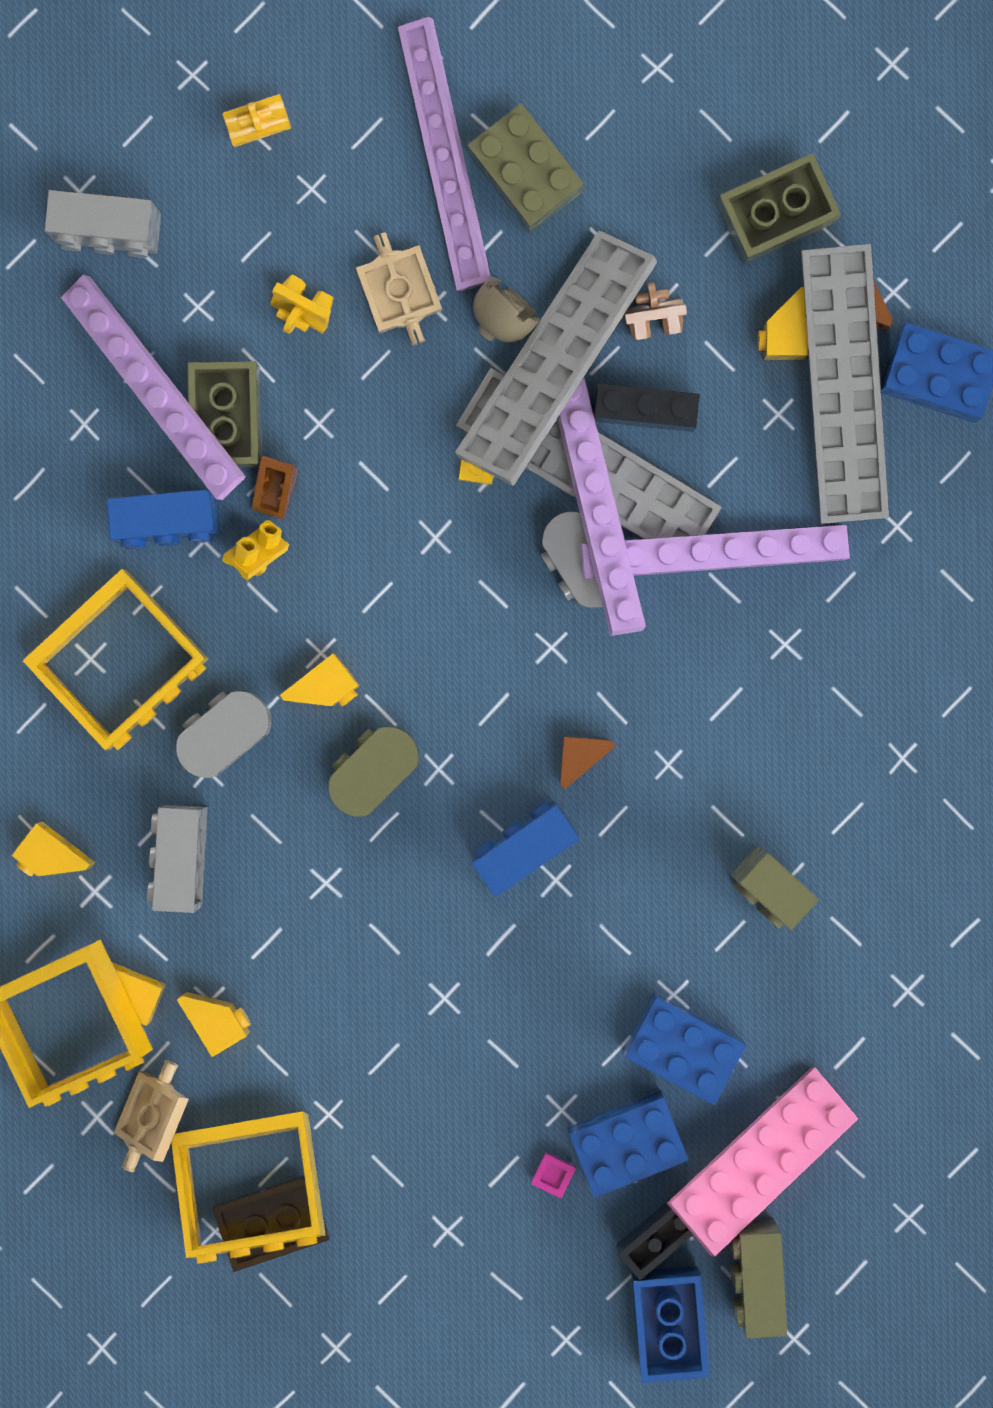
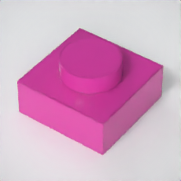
[531,1151,576,1198]

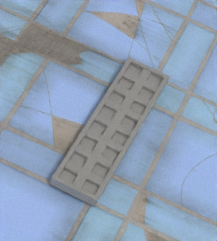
[455,231,657,486]
[801,244,889,524]
[456,368,722,539]

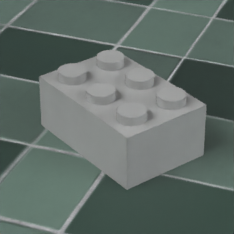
[45,190,161,258]
[147,805,208,913]

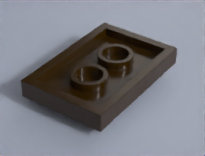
[212,1175,330,1272]

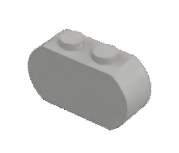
[540,512,603,609]
[176,691,272,778]

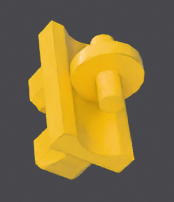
[222,94,291,147]
[270,275,334,334]
[222,520,289,581]

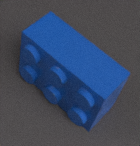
[880,322,993,423]
[107,489,221,549]
[472,801,580,897]
[623,993,747,1105]
[568,1091,689,1198]
[631,1266,710,1383]

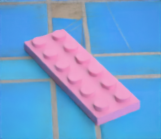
[667,1067,858,1256]

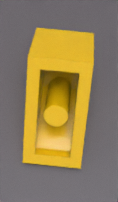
[757,287,808,360]
[280,653,360,707]
[11,822,95,876]
[112,962,166,1026]
[177,992,251,1057]

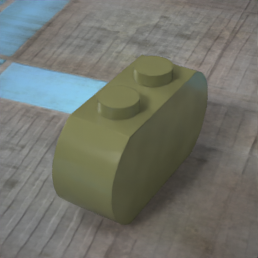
[329,727,419,817]

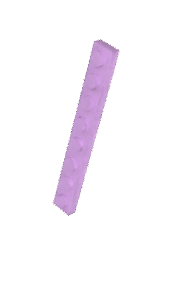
[398,17,491,292]
[61,275,246,500]
[557,377,646,636]
[580,525,850,579]

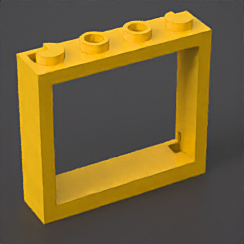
[23,569,208,750]
[0,939,153,1108]
[171,1112,326,1264]

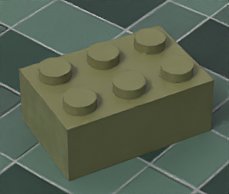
[468,103,584,233]
[716,153,841,265]
[188,361,262,468]
[730,846,819,930]
[729,1218,787,1338]

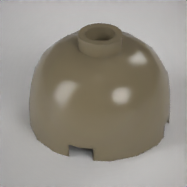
[473,276,540,342]

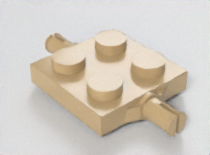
[356,232,443,346]
[114,1060,189,1172]

